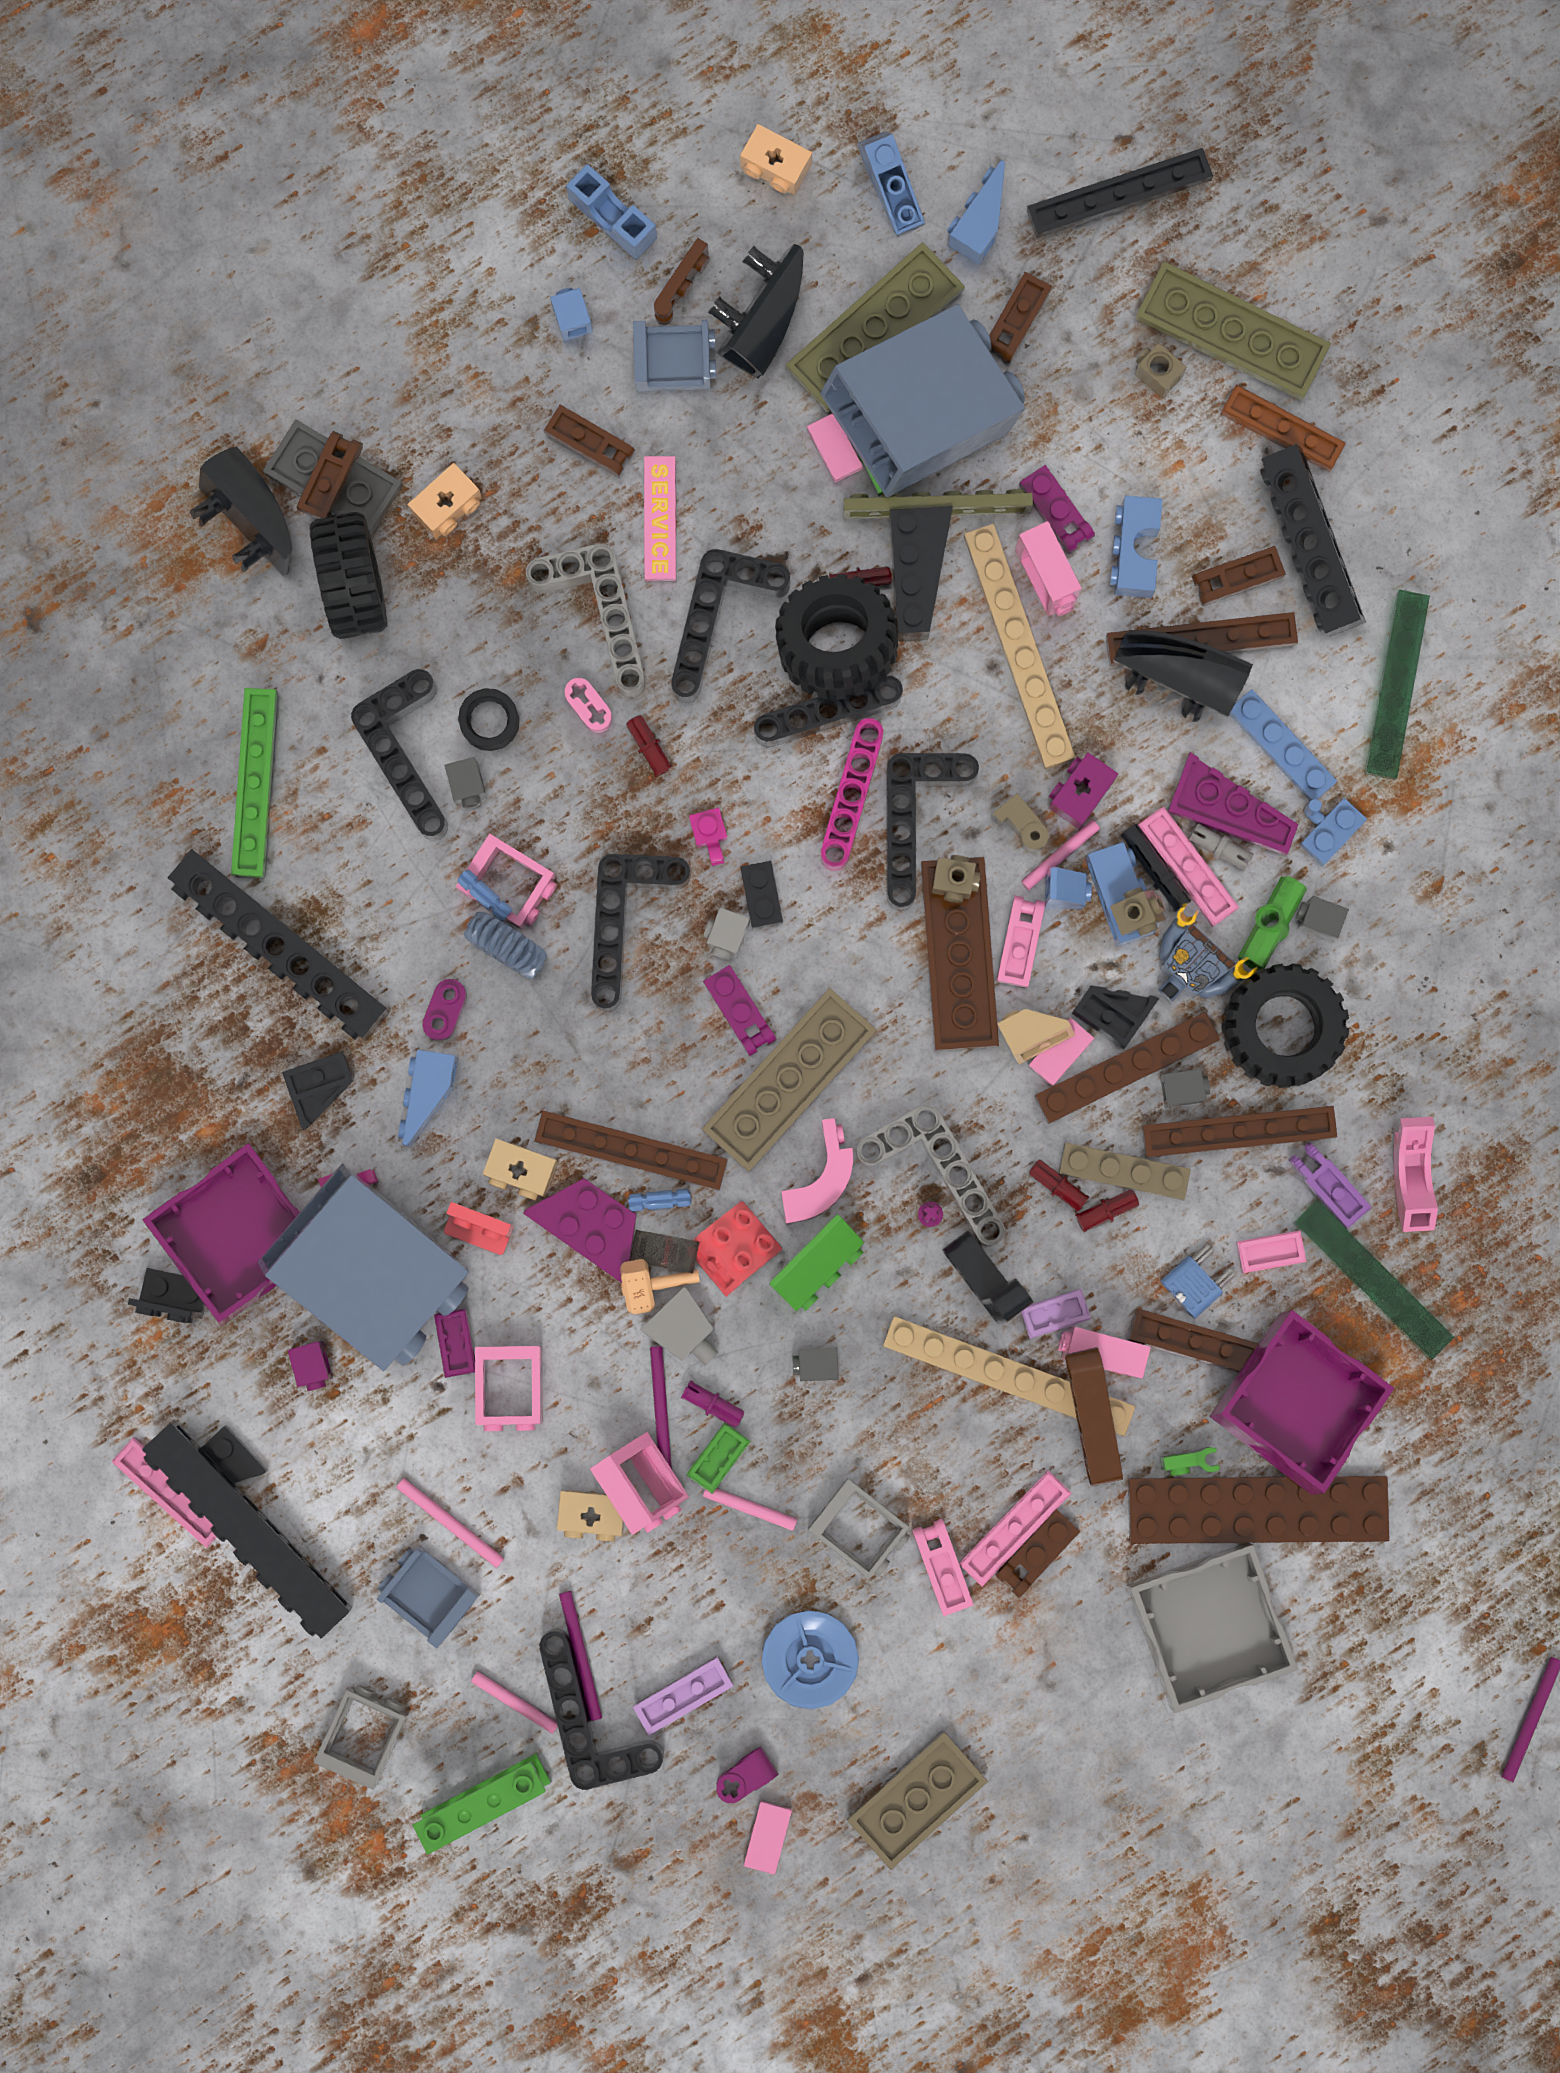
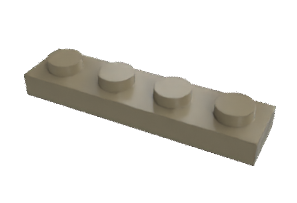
[1059,1142,1191,1201]

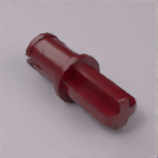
[829,566,892,587]
[626,715,673,777]
[1029,1160,1089,1212]
[1075,1190,1139,1233]

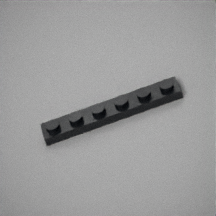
[1026,148,1213,238]

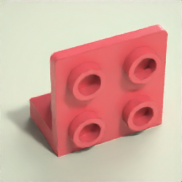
[686,1201,782,1297]

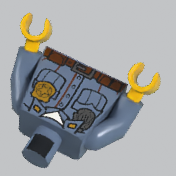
[1158,903,1257,1002]

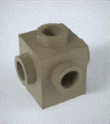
[932,855,981,903]
[1110,887,1166,936]

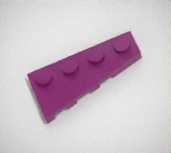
[1168,752,1299,856]

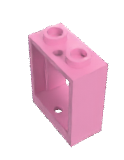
[1015,521,1082,617]
[456,833,557,931]
[1058,1327,1151,1379]
[475,1346,543,1431]
[590,1432,689,1535]

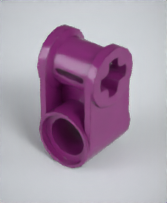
[716,1746,779,1803]

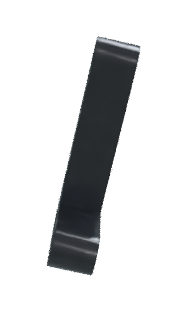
[671,549,790,704]
[351,669,448,841]
[886,753,979,912]
[591,854,691,1012]
[942,1230,1034,1324]
[539,1628,664,1790]

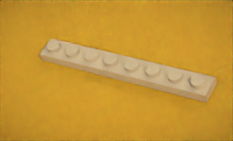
[964,524,1076,770]
[883,1316,1136,1437]

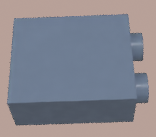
[820,304,1026,498]
[257,1163,469,1371]

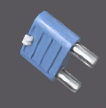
[1160,1244,1236,1319]

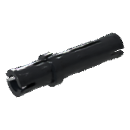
[1120,824,1192,912]

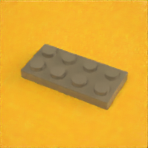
[847,1731,988,1870]

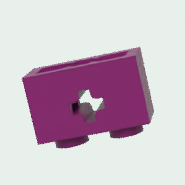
[1049,752,1119,830]

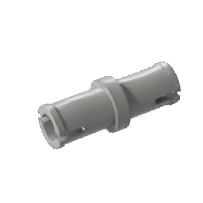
[1189,823,1254,871]

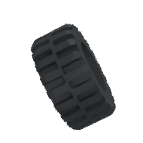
[309,512,387,639]
[775,574,899,700]
[1222,963,1350,1088]

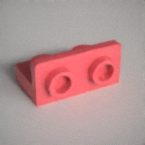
[444,1202,514,1255]

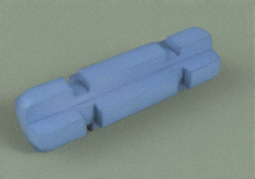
[457,869,512,922]
[628,1189,691,1212]

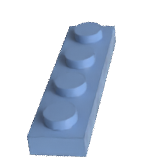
[1229,689,1337,801]

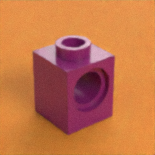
[287,1341,333,1392]

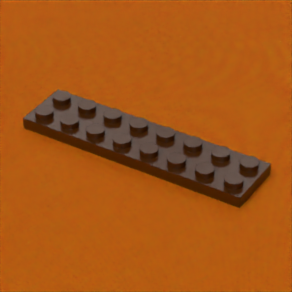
[1128,1476,1390,1544]

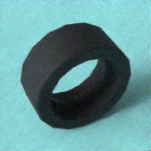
[458,688,520,751]

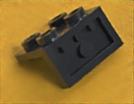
[127,1268,205,1324]

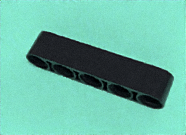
[754,675,903,748]

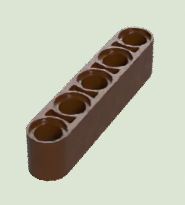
[1065,1347,1123,1487]

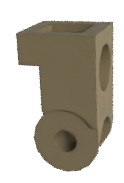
[991,793,1049,853]

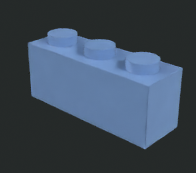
[1085,842,1158,948]

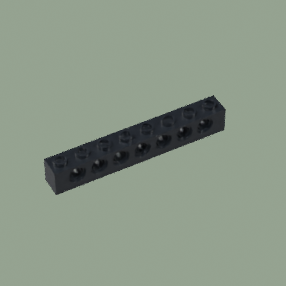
[167,849,391,1041]

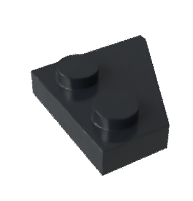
[1072,985,1159,1050]
[282,1051,354,1130]
[201,1425,269,1483]

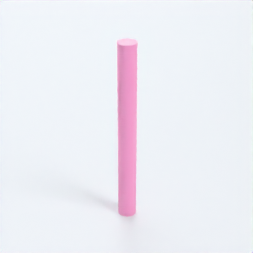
[396,1478,504,1568]

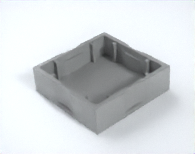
[1127,1543,1298,1713]

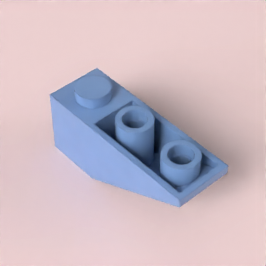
[857,131,925,235]
[947,160,1005,265]
[398,1050,458,1147]

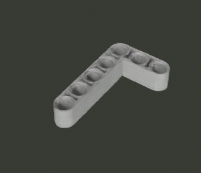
[526,544,645,698]
[856,1105,1005,1246]

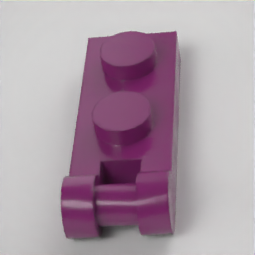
[1019,465,1095,553]
[703,965,777,1056]

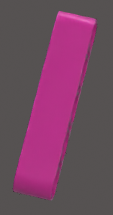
[821,718,884,871]

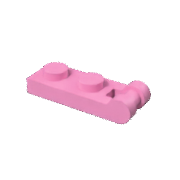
[996,895,1045,988]
[912,1519,974,1616]

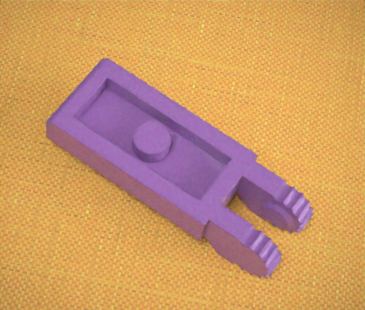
[1289,1142,1372,1229]

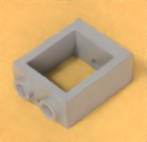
[808,1478,910,1579]
[314,1685,409,1790]

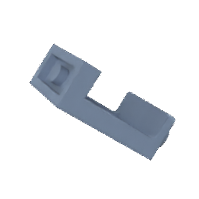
[633,320,716,392]
[377,1546,481,1649]

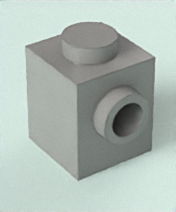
[703,907,750,960]

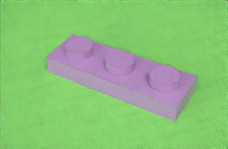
[633,1657,734,1735]

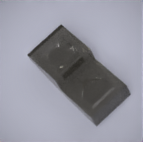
[630,1230,699,1273]

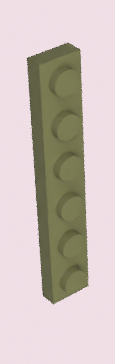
[843,489,1033,519]

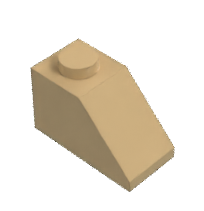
[997,1009,1075,1065]

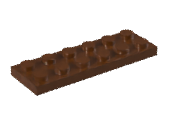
[921,857,999,1051]

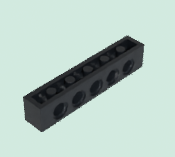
[1260,444,1366,637]

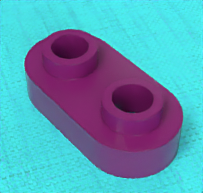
[422,979,467,1041]

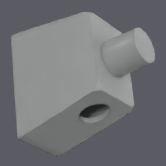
[640,1287,719,1365]

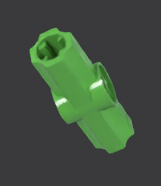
[1238,876,1307,971]

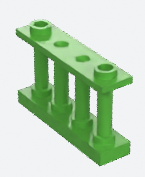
[412,1752,552,1855]

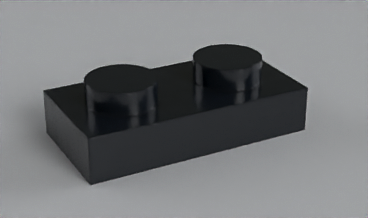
[740,861,783,930]

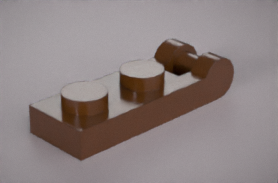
[654,237,710,325]
[989,272,1052,363]
[544,404,635,477]
[296,431,363,519]
[1192,546,1286,606]
[995,1509,1080,1598]

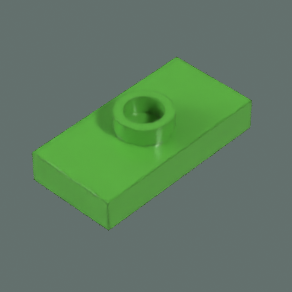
[686,1422,750,1494]

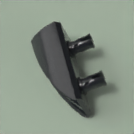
[708,244,804,379]
[190,446,292,576]
[1113,630,1253,722]

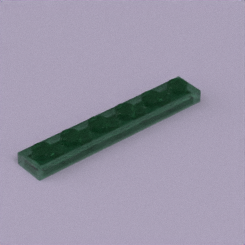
[1364,590,1430,780]
[1293,1200,1454,1360]

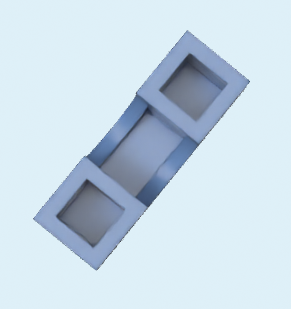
[566,164,657,260]
[1110,495,1163,598]

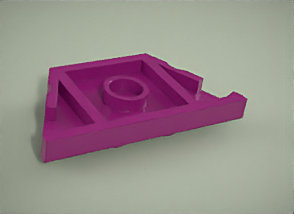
[523,1178,637,1283]

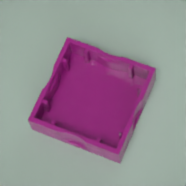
[142,1143,300,1326]
[1209,1310,1394,1495]

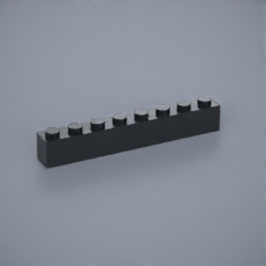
[142,1420,352,1639]

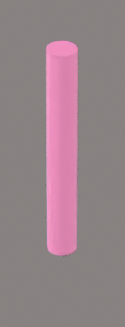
[1021,820,1100,890]
[703,1488,797,1531]
[471,1671,558,1734]

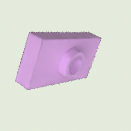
[1021,1289,1091,1339]

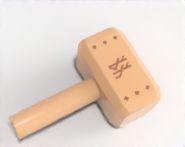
[620,1259,700,1315]

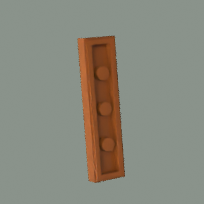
[1220,384,1346,473]

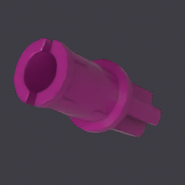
[918,1201,943,1227]
[681,1380,744,1427]

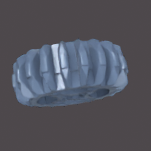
[463,912,547,978]

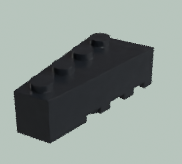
[889,506,953,642]

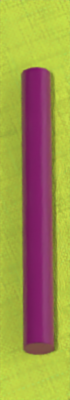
[650,1346,672,1469]
[559,1591,602,1721]
[1501,1657,1560,1782]

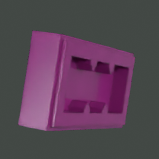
[434,1309,475,1378]

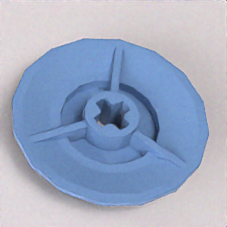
[761,1610,859,1709]

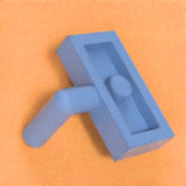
[1300,798,1367,866]

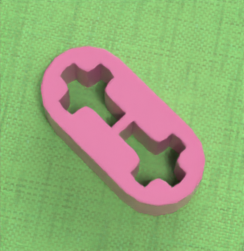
[565,678,612,733]

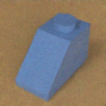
[1045,867,1092,910]

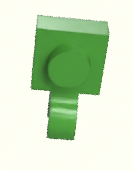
[1160,1447,1220,1476]

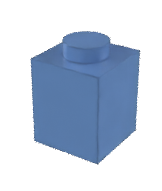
[550,288,593,342]

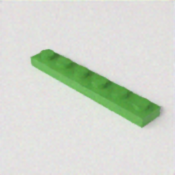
[231,688,278,878]

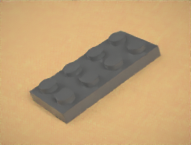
[263,419,403,536]

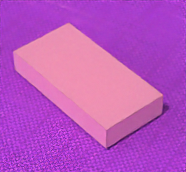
[807,413,863,483]
[1028,1017,1094,1086]
[1236,1230,1306,1273]
[744,1800,792,1875]

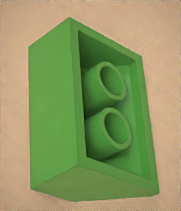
[769,1214,864,1312]

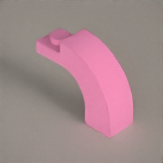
[1393,1117,1438,1232]
[781,1118,853,1224]

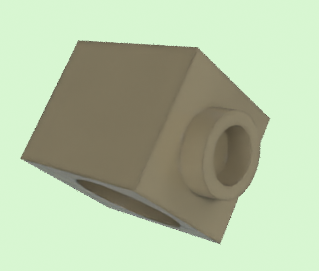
[1135,343,1187,399]

